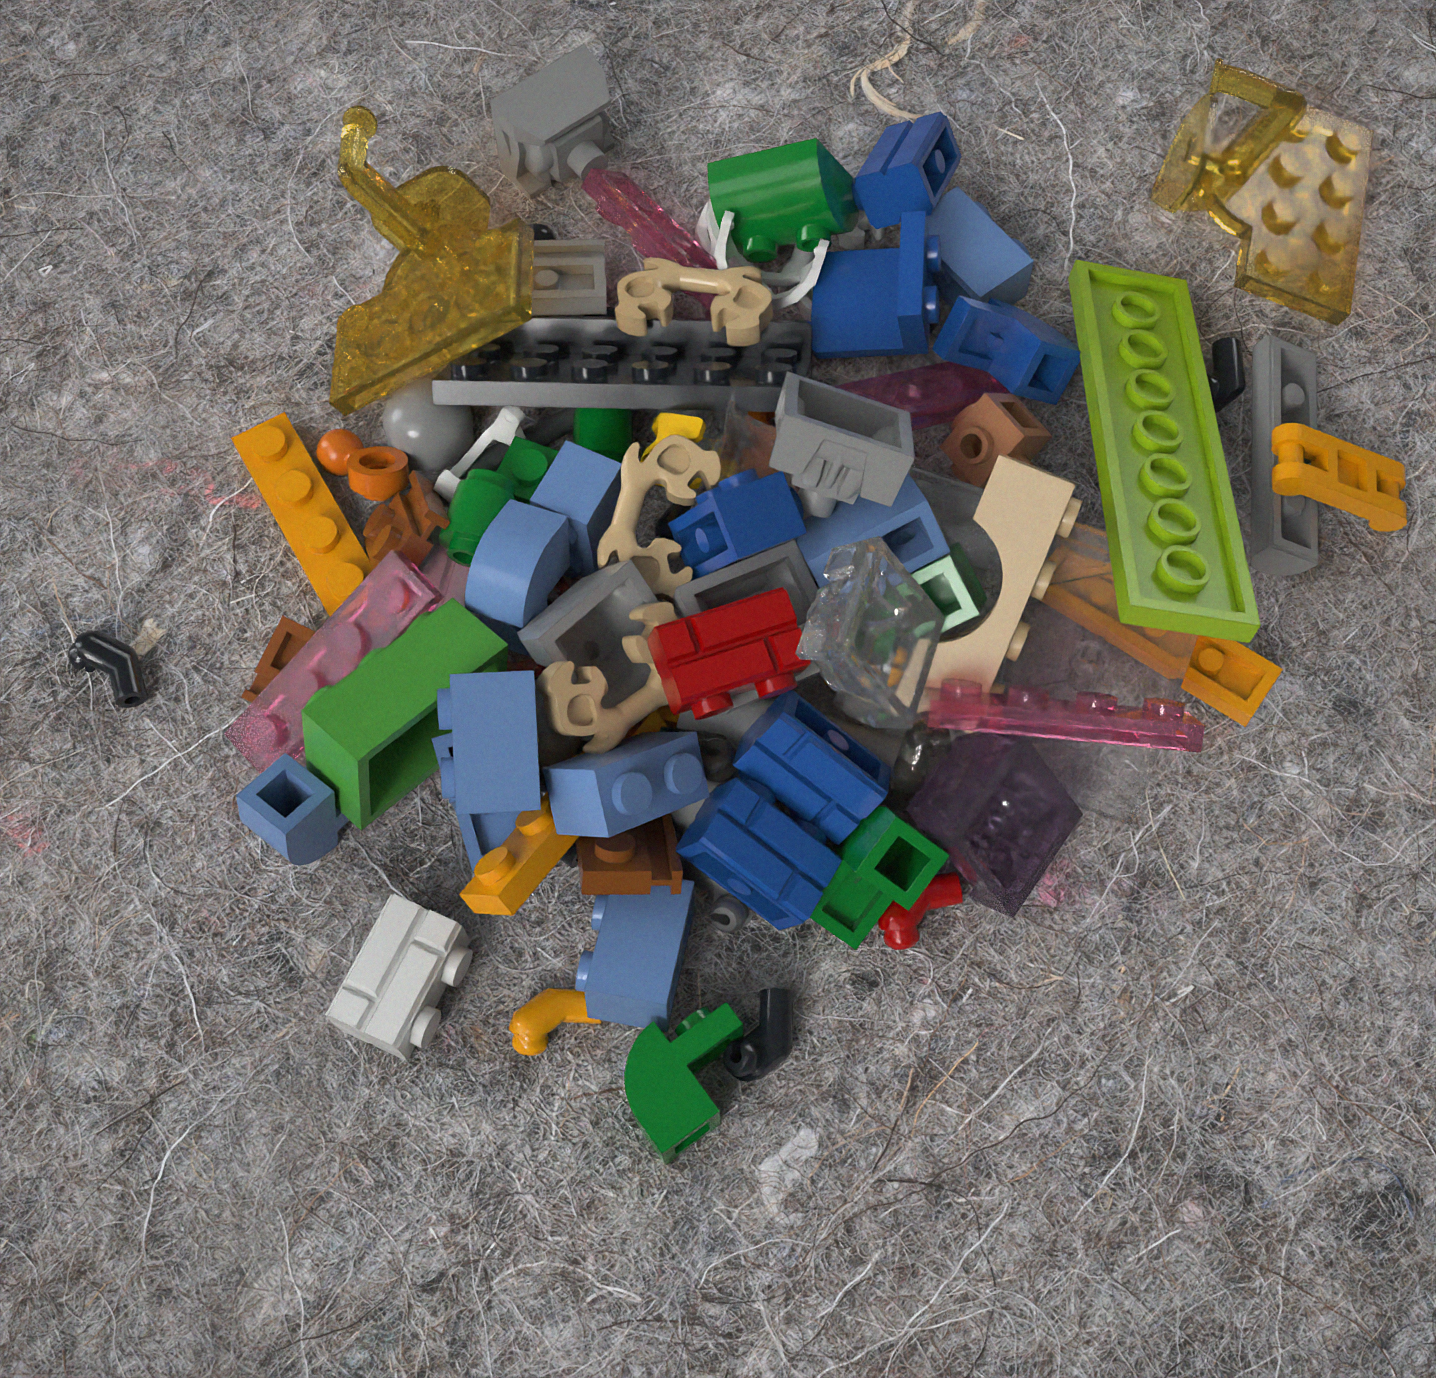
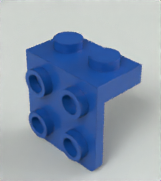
[811,211,941,359]

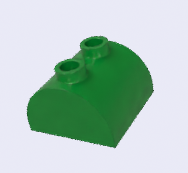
[707,138,860,263]

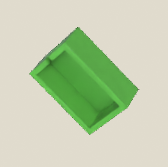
[301,598,508,831]

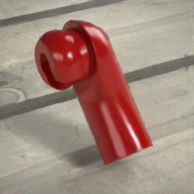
[878,871,963,950]

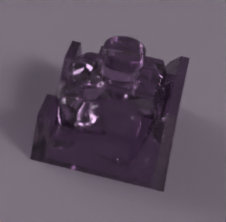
[905,728,1083,918]

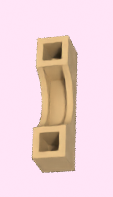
[897,453,1083,734]

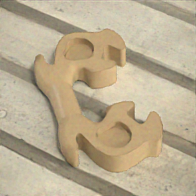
[615,257,773,346]
[597,435,721,604]
[535,602,679,754]

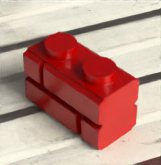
[647,587,811,720]

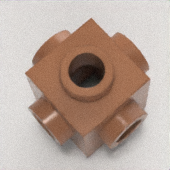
[939,393,1052,490]

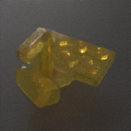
[1150,58,1374,326]
[329,105,534,416]

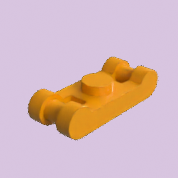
[1271,423,1407,532]

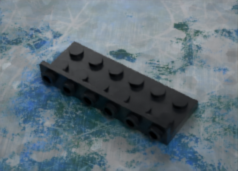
[431,315,813,412]

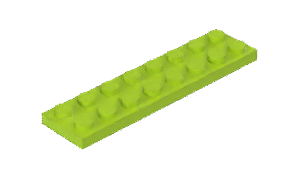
[1068,260,1261,643]

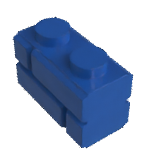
[852,111,962,229]
[733,690,891,845]
[675,777,842,930]

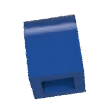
[931,295,1081,405]

